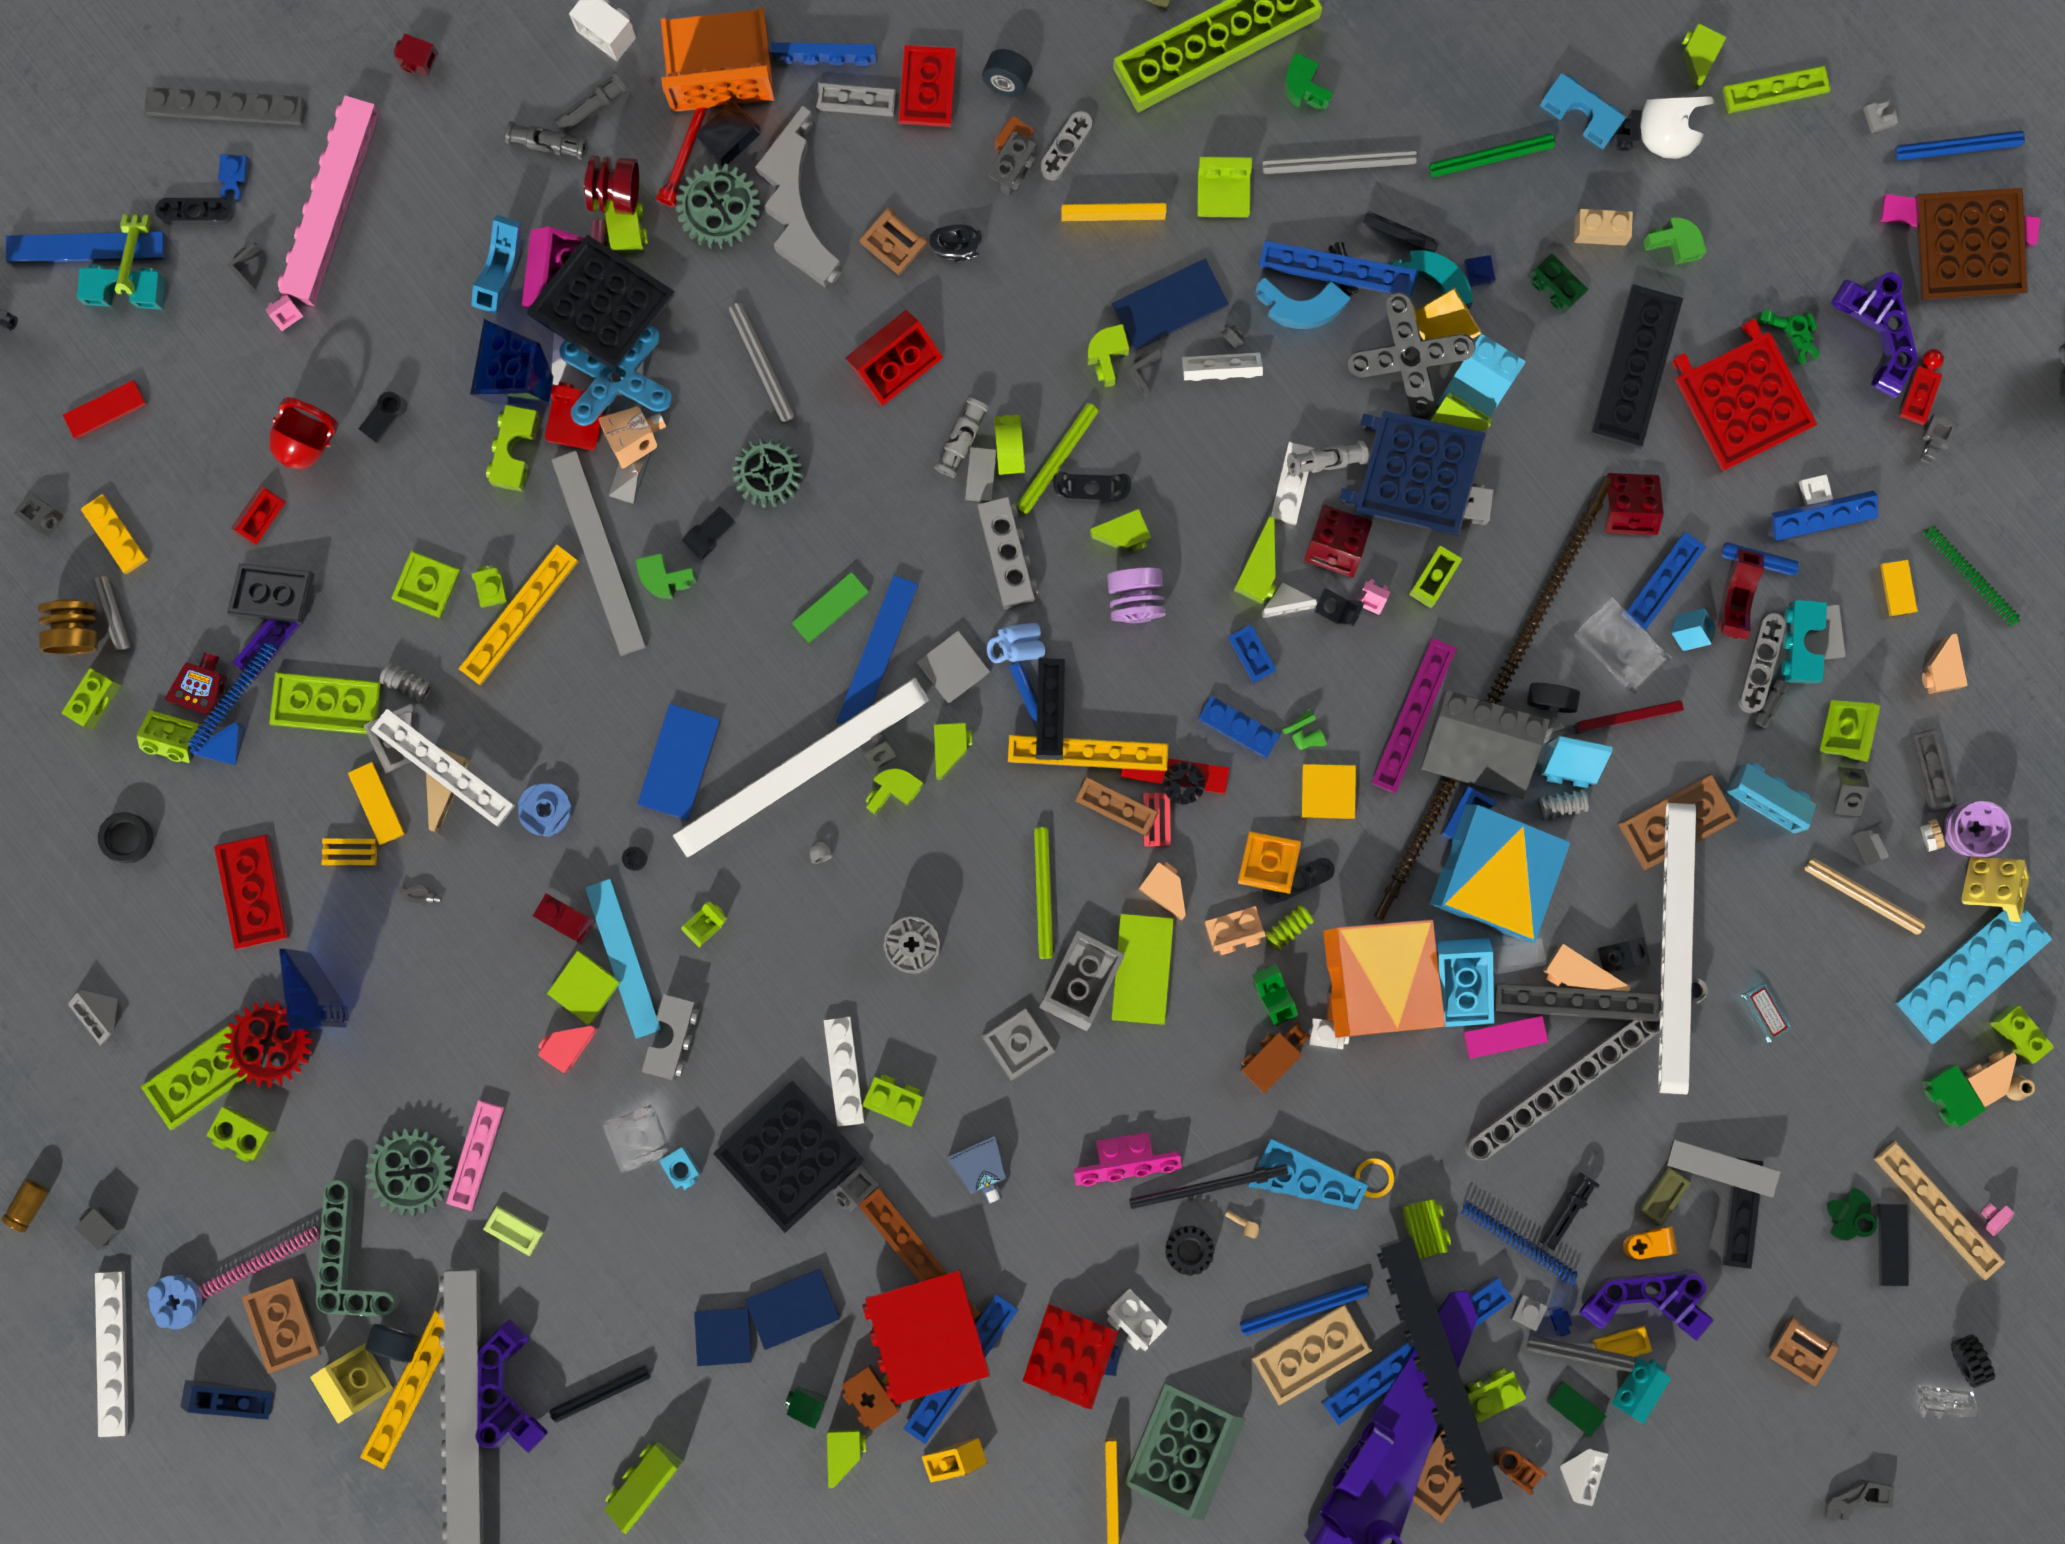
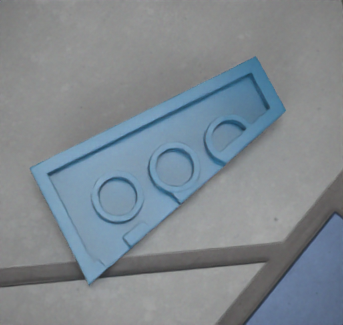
[1248,1137,1368,1210]

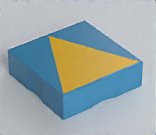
[1430,804,1571,943]

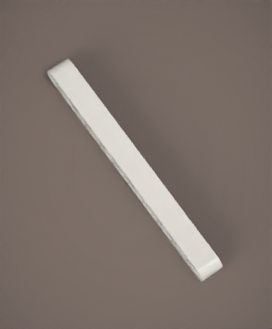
[672,678,930,857]
[1658,803,1696,1094]

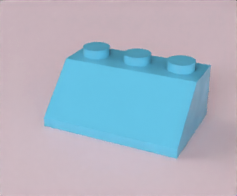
[1726,762,1817,834]

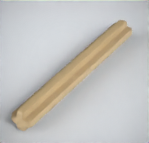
[1804,858,1926,934]

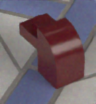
[533,893,596,944]

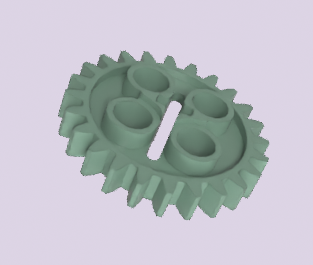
[676,163,761,249]
[365,1128,454,1216]

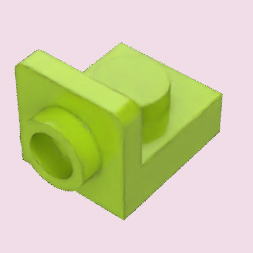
[471,565,508,608]

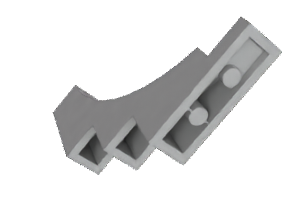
[755,106,841,288]

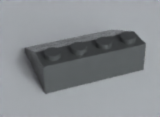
[1421,690,1550,799]

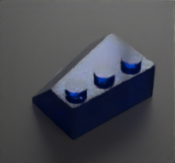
[470,319,554,404]

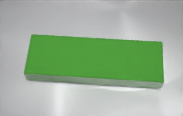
[792,572,869,644]

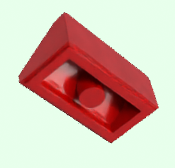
[231,485,286,545]

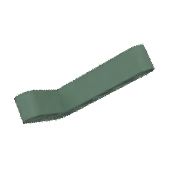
[316,1179,400,1317]

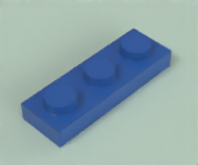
[1198,696,1280,759]

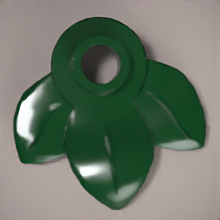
[1827,1188,1877,1241]

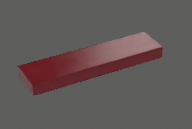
[1574,700,1684,734]

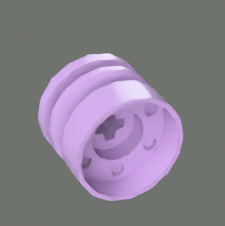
[1107,568,1166,623]
[1943,801,2011,857]

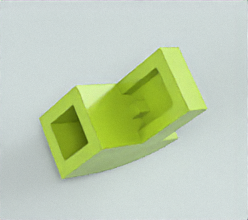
[1087,324,1129,387]
[994,415,1025,475]
[866,769,924,815]

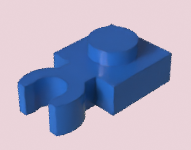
[218,154,249,201]

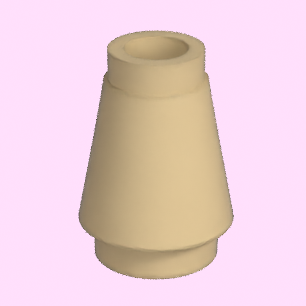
[2006,1074,2035,1101]

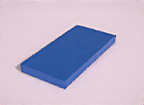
[637,704,721,821]

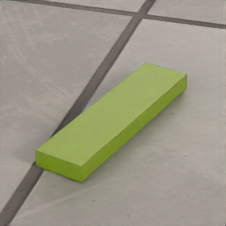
[1722,65,1831,113]

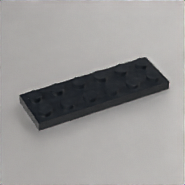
[1590,284,1683,449]

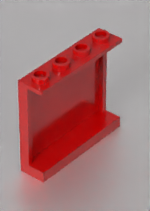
[862,1269,990,1405]

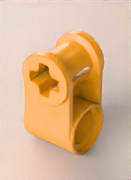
[1622,1226,1678,1259]

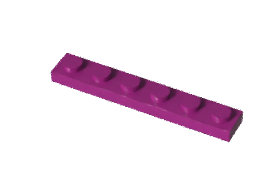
[1370,638,1457,794]

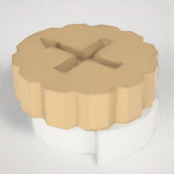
[1921,819,1945,852]

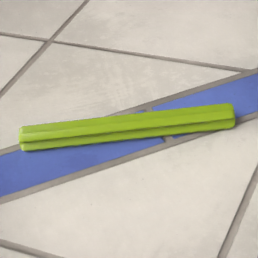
[1016,403,1098,515]
[1034,827,1053,959]

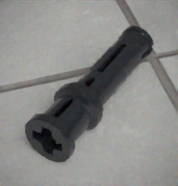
[1540,1172,1600,1251]

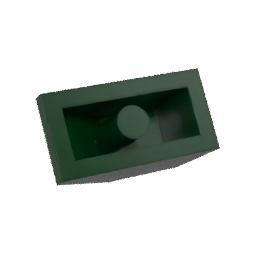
[784,1386,828,1429]

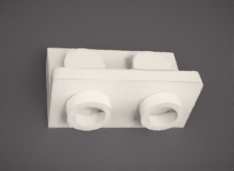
[1106,1288,1167,1351]

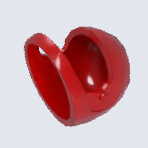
[269,397,338,470]

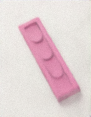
[446,1100,505,1211]

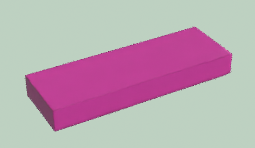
[1463,1016,1548,1059]

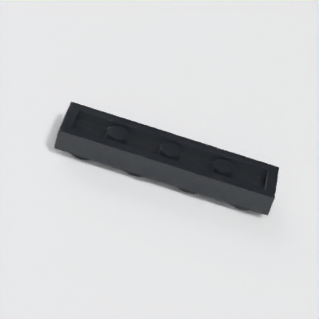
[1036,658,1065,760]
[1722,1158,1763,1269]

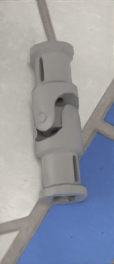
[934,397,989,478]
[1287,440,1369,477]

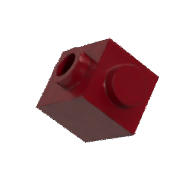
[394,33,438,76]

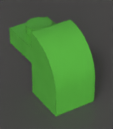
[1643,218,1706,265]
[635,554,697,599]

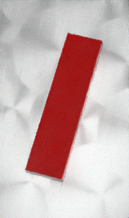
[1120,758,1229,795]

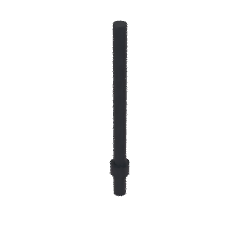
[1129,1164,1289,1209]

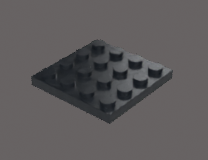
[527,234,675,372]
[713,1080,865,1233]

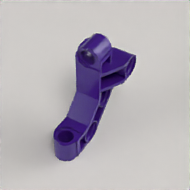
[1831,272,1918,399]
[1579,1269,1714,1341]
[475,1319,548,1453]

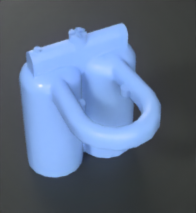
[987,623,1045,663]

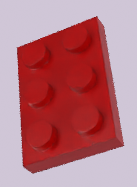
[899,45,956,127]

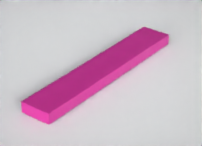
[1880,194,2041,245]

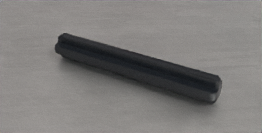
[549,1365,651,1423]

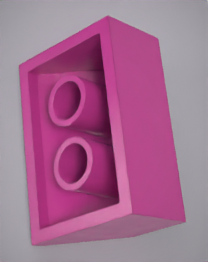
[521,226,584,308]

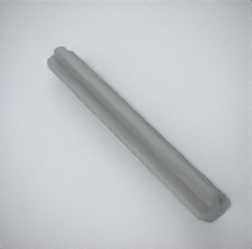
[729,303,794,423]

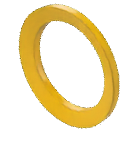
[1355,1159,1394,1198]

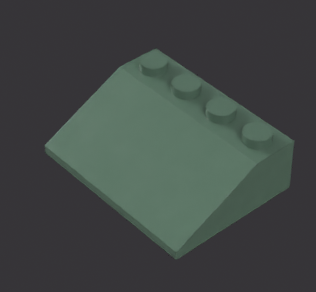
[1124,1383,1245,1520]

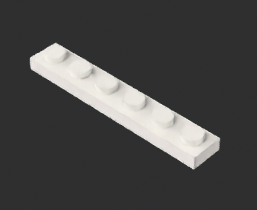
[371,709,515,827]
[95,1271,129,1437]

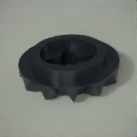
[1163,762,1205,805]

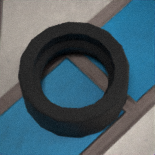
[1527,682,1580,713]
[98,812,153,864]

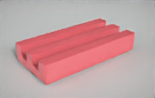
[1143,793,1171,847]

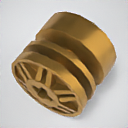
[38,599,98,654]

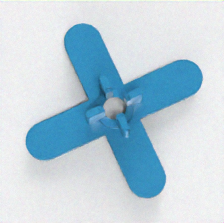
[559,326,672,426]

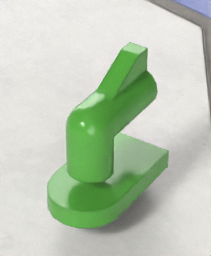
[1282,708,1327,750]

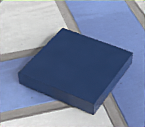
[694,1307,752,1366]

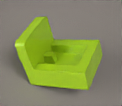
[681,901,727,948]

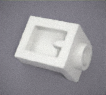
[1309,1018,1349,1049]

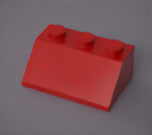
[845,310,943,406]

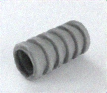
[380,662,431,703]
[1537,789,1589,821]

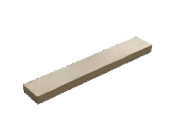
[1873,1141,2005,1280]

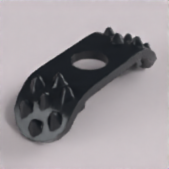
[1053,471,1131,501]

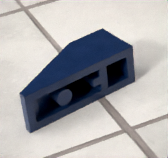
[180,1380,273,1420]

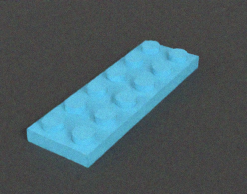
[1896,908,2052,1044]

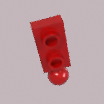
[1898,349,1944,425]

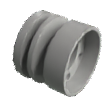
[883,916,941,974]

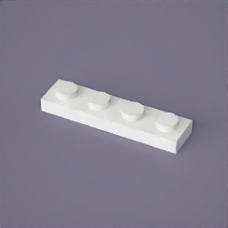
[824,1017,865,1127]

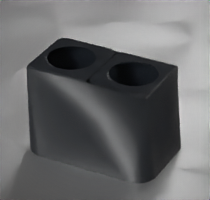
[696,100,761,167]

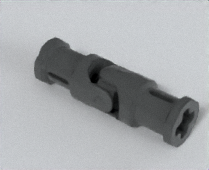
[505,121,587,160]

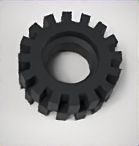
[1165,1226,1215,1276]
[1951,1334,1996,1388]

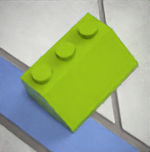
[604,1441,684,1534]

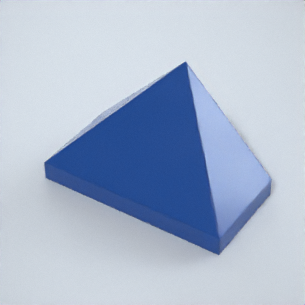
[190,722,245,765]

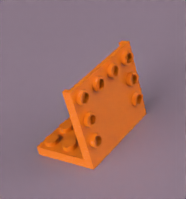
[661,7,775,112]

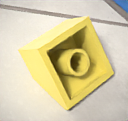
[310,1343,393,1423]

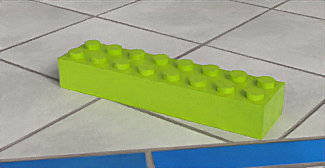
[1113,0,1322,113]

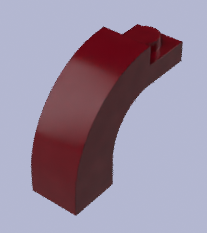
[1718,548,1764,640]

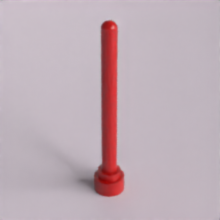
[656,107,707,207]

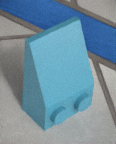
[1436,333,1526,432]
[1540,736,1613,789]
[1436,938,1494,1027]

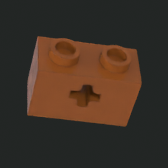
[841,1364,900,1430]

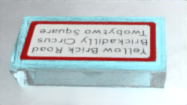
[1741,982,1791,1042]

